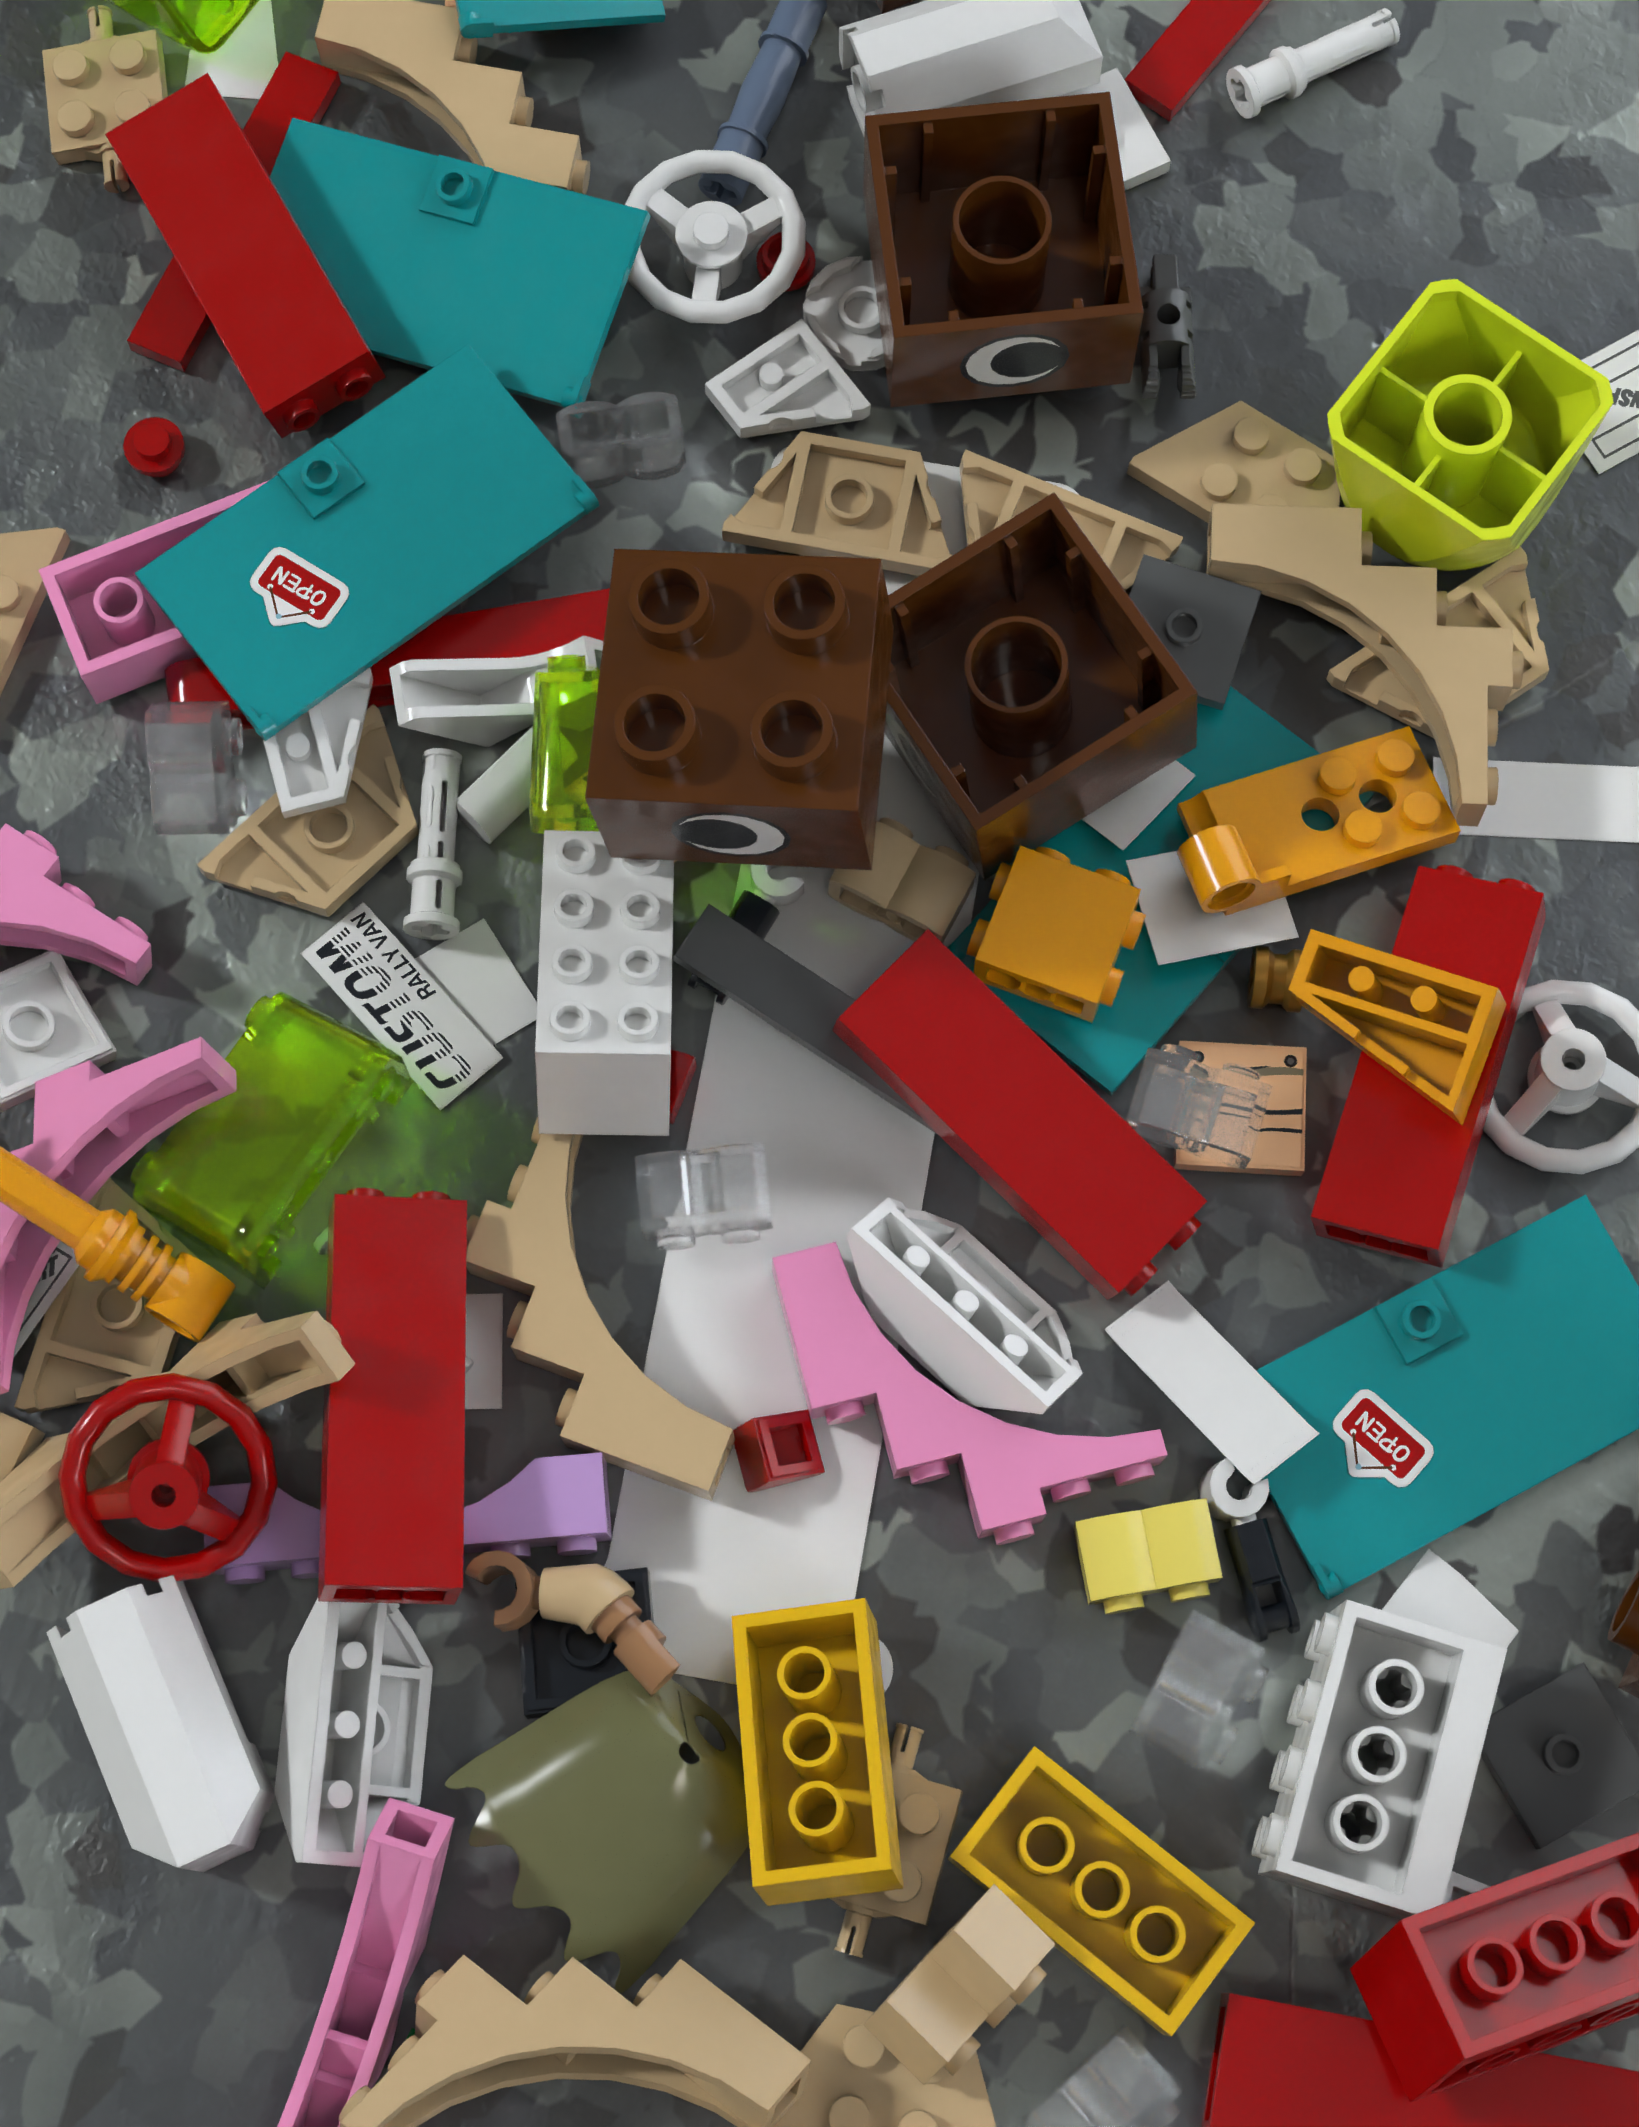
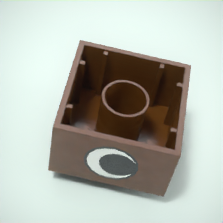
[863,92,1144,407]
[884,492,1198,880]
[585,549,894,870]

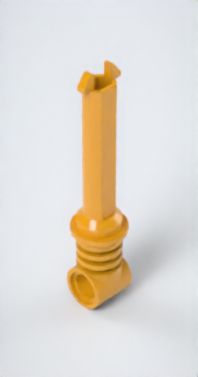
[0,1146,236,1343]

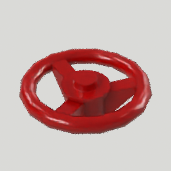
[58,1373,278,1583]

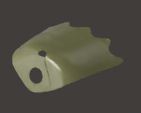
[445,1671,749,1994]

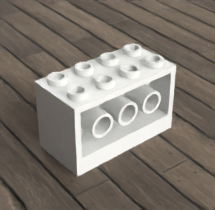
[535,830,674,1136]
[1252,1600,1507,1919]

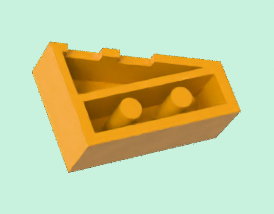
[1288,929,1507,1125]

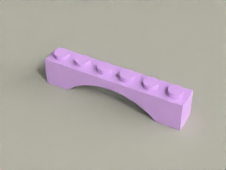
[204,1452,612,1584]

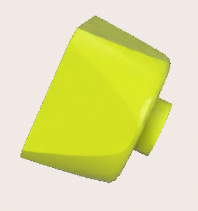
[1327,279,1614,571]

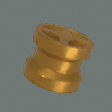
[1247,945,1303,1013]

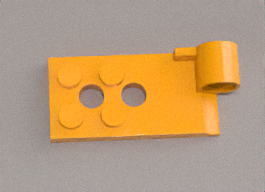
[1176,726,1461,916]

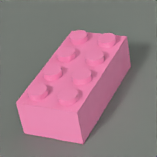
[38,481,268,704]

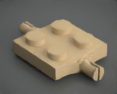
[42,5,168,193]
[830,1723,963,1958]

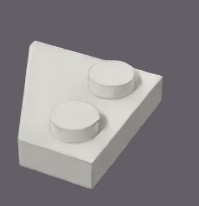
[705,319,871,439]
[263,668,373,818]

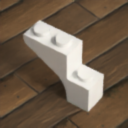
[389,635,603,748]

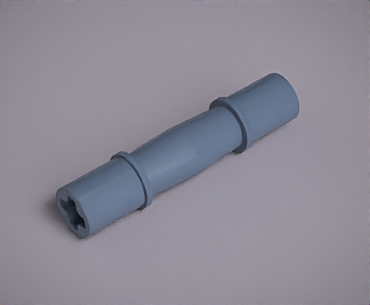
[698,0,827,206]

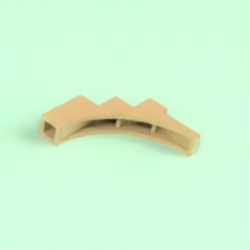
[315,0,590,195]
[1206,503,1524,827]
[466,1117,735,1501]
[0,1310,356,1589]
[339,1955,811,2127]

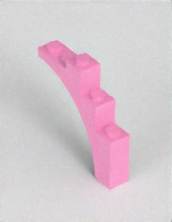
[0,823,152,986]
[0,1037,237,1395]
[772,1242,1168,1545]
[277,1797,455,2127]

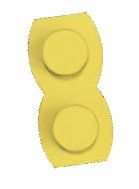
[1073,1498,1223,1614]

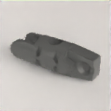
[1140,254,1196,399]

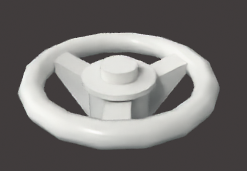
[625,150,806,324]
[1483,979,1639,1174]

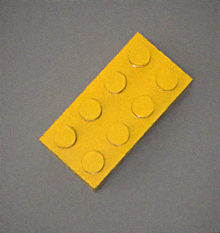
[731,1598,903,1906]
[947,1746,1255,2036]

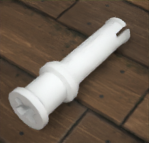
[1226,8,1400,119]
[403,748,463,940]

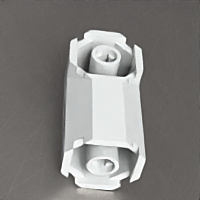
[839,0,1103,136]
[46,1575,275,1872]

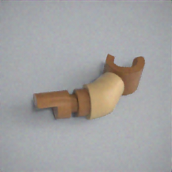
[465,1550,680,1697]

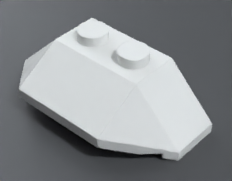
[846,1197,1083,1414]
[274,1598,433,1868]

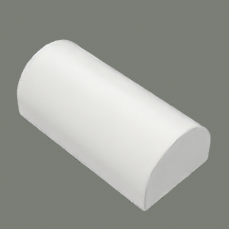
[457,717,579,844]

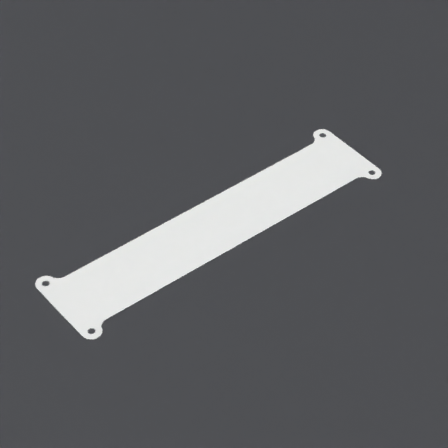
[604,447,1079,1693]

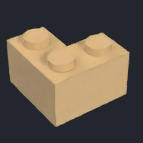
[863,1884,1055,2085]

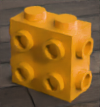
[966,845,1146,1023]

